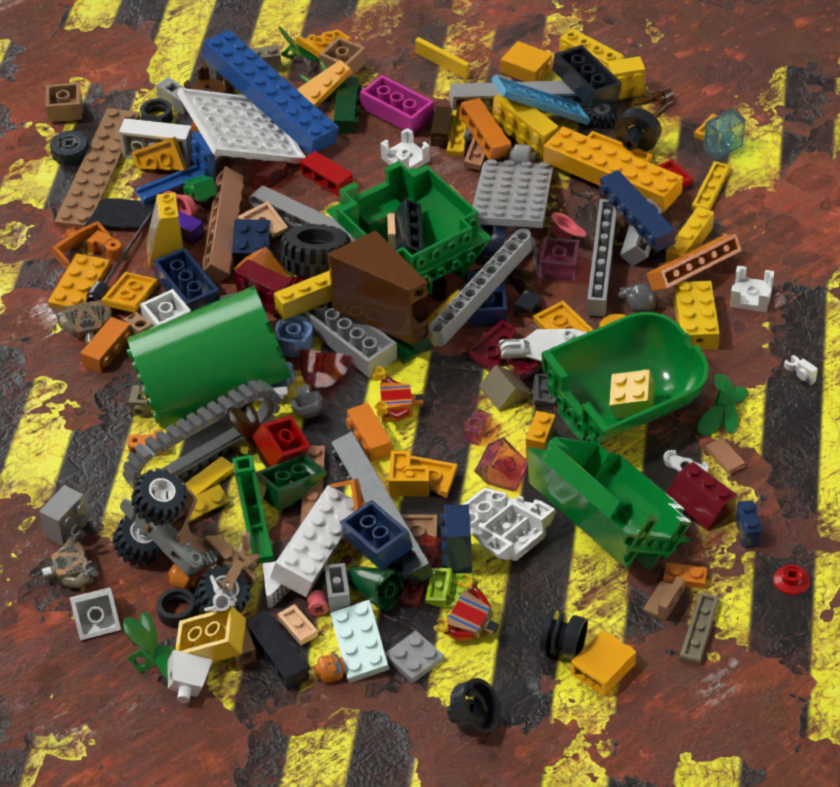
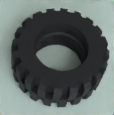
[281,224,351,278]

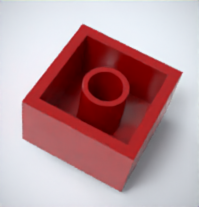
[252,415,311,466]

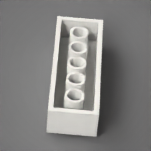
[270,485,354,597]

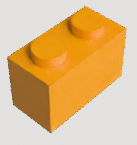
[526,411,555,454]

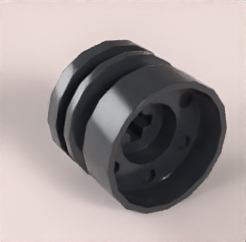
[540,609,588,660]

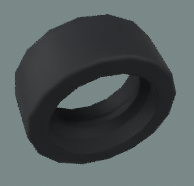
[140,98,173,123]
[157,588,197,628]

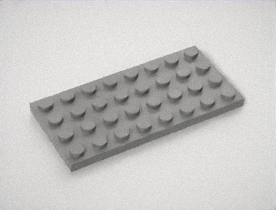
[473,159,553,228]

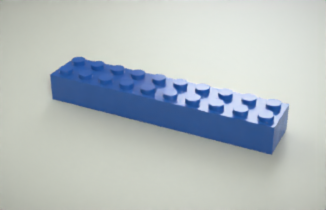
[201,30,339,154]

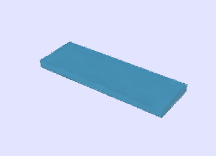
[492,75,590,125]

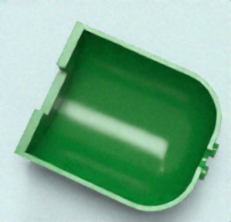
[541,312,708,444]

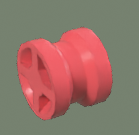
[307,590,329,616]

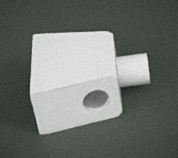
[168,650,212,703]

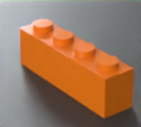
[459,98,511,160]

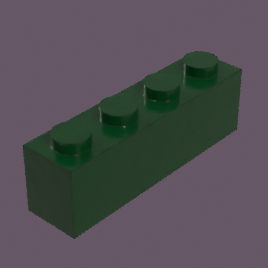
[333,77,362,134]

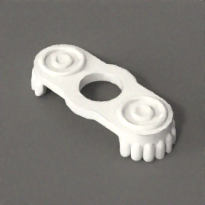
[664,450,709,472]

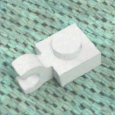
[784,355,818,385]

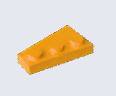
[295,30,351,58]
[131,136,187,171]
[410,456,457,498]

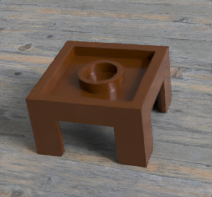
[183,65,232,94]

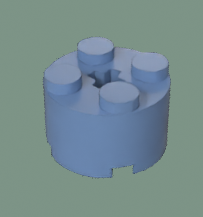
[275,315,314,359]

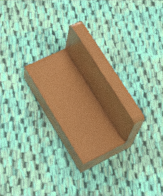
[644,576,685,621]

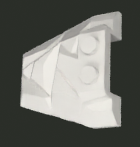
[463,488,556,561]

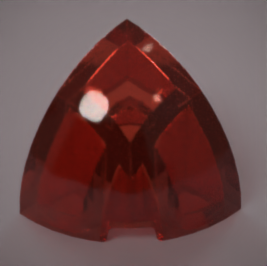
[299,349,352,388]

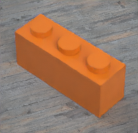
[80,317,132,373]
[345,403,392,462]

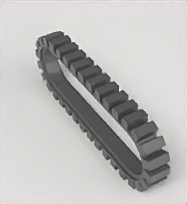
[123,380,281,489]

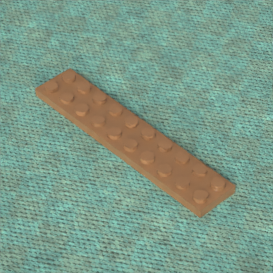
[54,108,140,230]

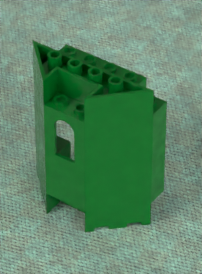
[325,161,491,295]
[527,437,691,571]

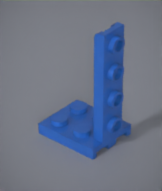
[136,131,216,204]

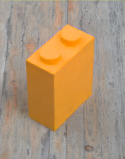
[501,41,553,82]
[571,630,636,696]

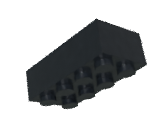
[552,45,622,109]

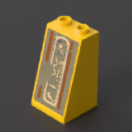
[146,192,183,269]

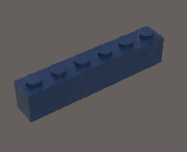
[599,170,676,252]

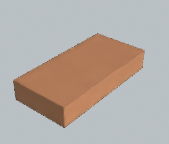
[706,438,745,475]

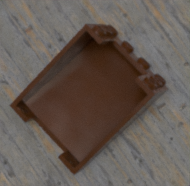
[328,231,429,345]

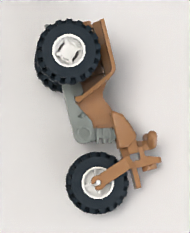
[113,468,260,614]

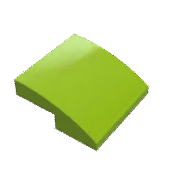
[425,568,474,610]

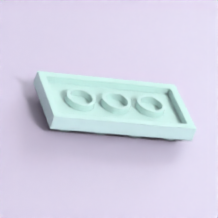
[330,600,389,683]

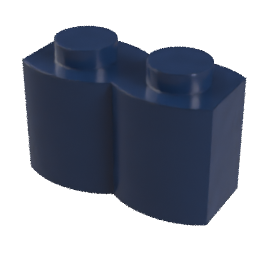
[735,500,762,548]

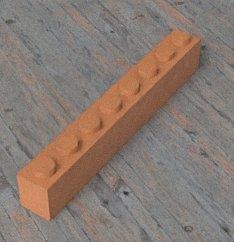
[202,167,244,284]

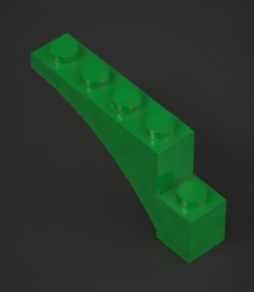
[232,455,274,564]

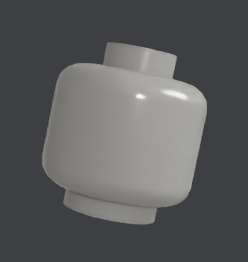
[509,144,535,164]

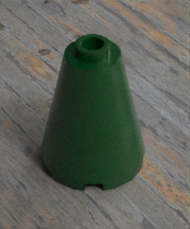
[346,566,404,610]

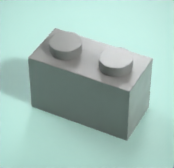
[324,563,350,613]

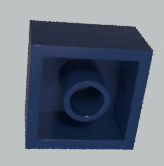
[232,219,273,261]

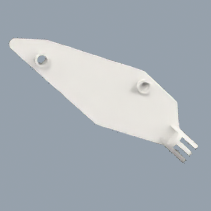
[499,329,587,362]

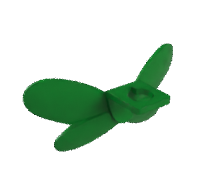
[278,26,320,63]
[697,374,749,436]
[123,612,176,681]

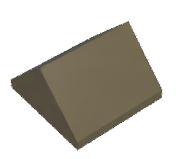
[479,365,532,411]

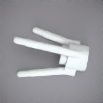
[204,575,237,612]

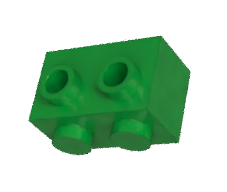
[183,175,217,202]

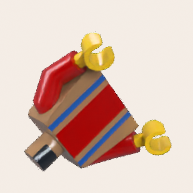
[434,575,499,642]

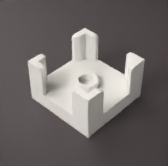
[381,128,430,169]
[730,266,774,313]

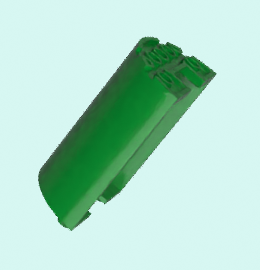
[127,286,292,429]

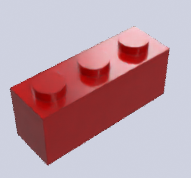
[300,151,353,197]

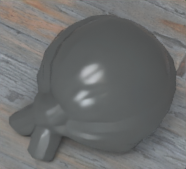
[618,283,657,313]
[290,385,324,419]

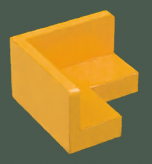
[389,451,430,497]

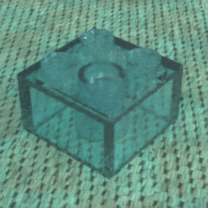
[703,108,746,159]

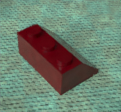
[666,462,737,531]

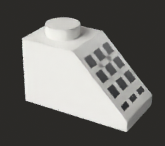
[263,562,290,608]

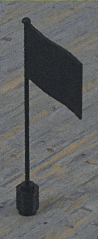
[85,198,156,304]

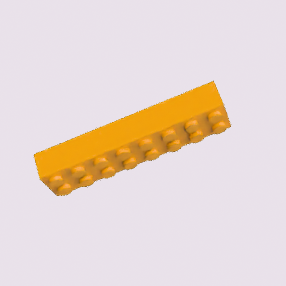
[543,126,683,213]

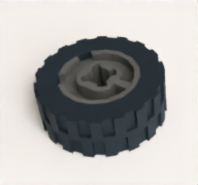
[50,130,89,166]

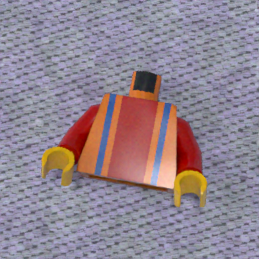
[373,366,423,422]

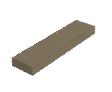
[679,592,720,666]

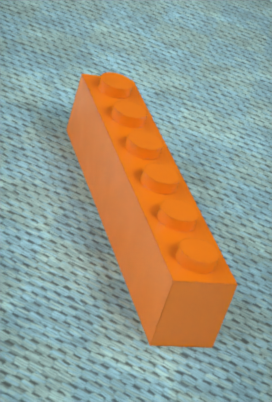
[646,234,742,291]

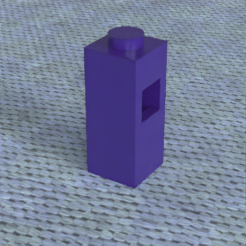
[178,210,204,245]

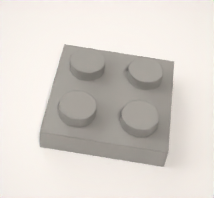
[385,631,444,683]

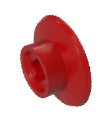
[773,565,810,595]

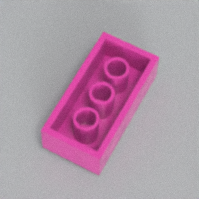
[360,75,434,134]

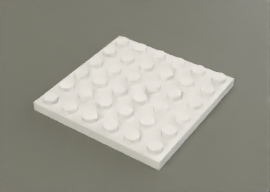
[177,88,305,164]

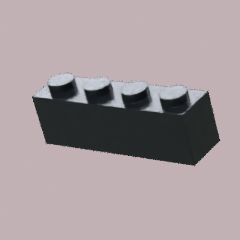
[395,198,424,255]
[245,610,310,691]

